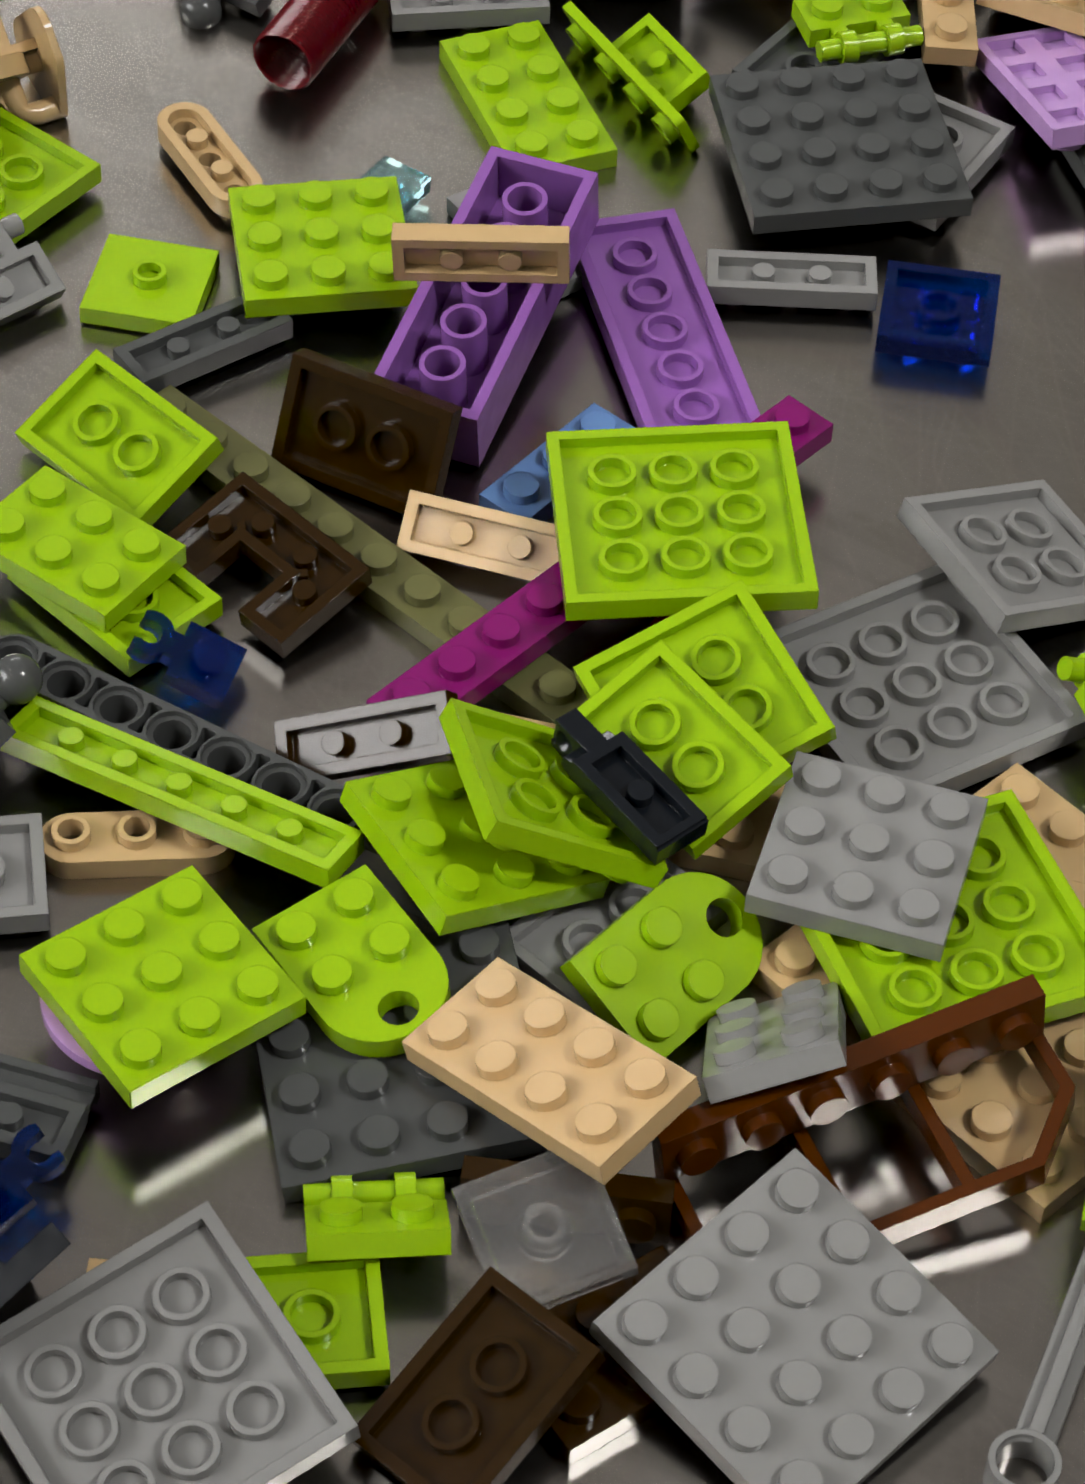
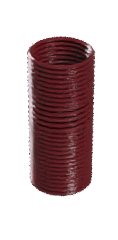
[253,0,379,90]

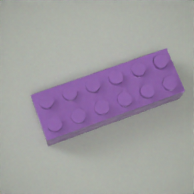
[374,146,599,467]

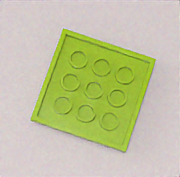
[546,421,819,621]
[800,789,1085,1040]

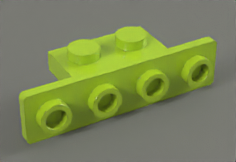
[562,0,710,153]

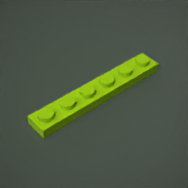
[0,696,364,888]

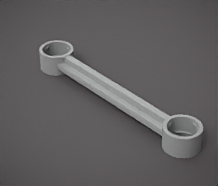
[983,1246,1085,1484]

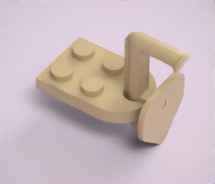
[0,6,68,126]

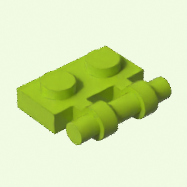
[791,0,924,64]
[303,1171,452,1262]

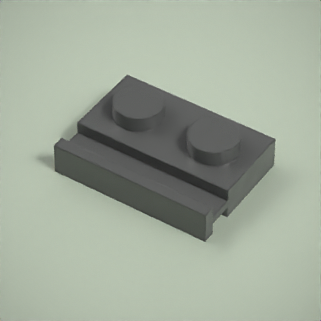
[0,1053,100,1175]

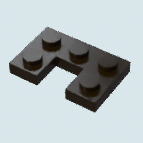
[167,472,372,658]

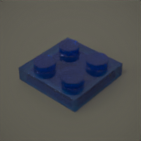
[875,260,1001,367]

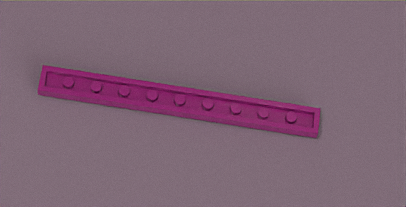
[366,395,834,705]

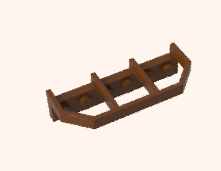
[652,974,1076,1244]

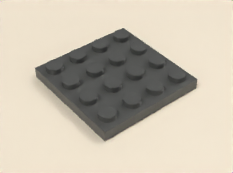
[708,58,973,234]
[256,920,549,1204]

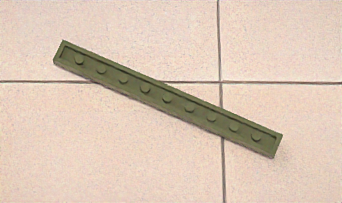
[157,384,588,724]

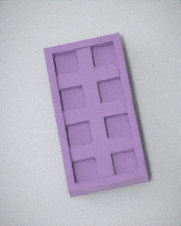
[976,27,1085,151]

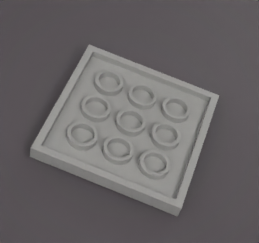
[774,565,1085,791]
[589,1148,1000,1484]
[0,1200,361,1484]

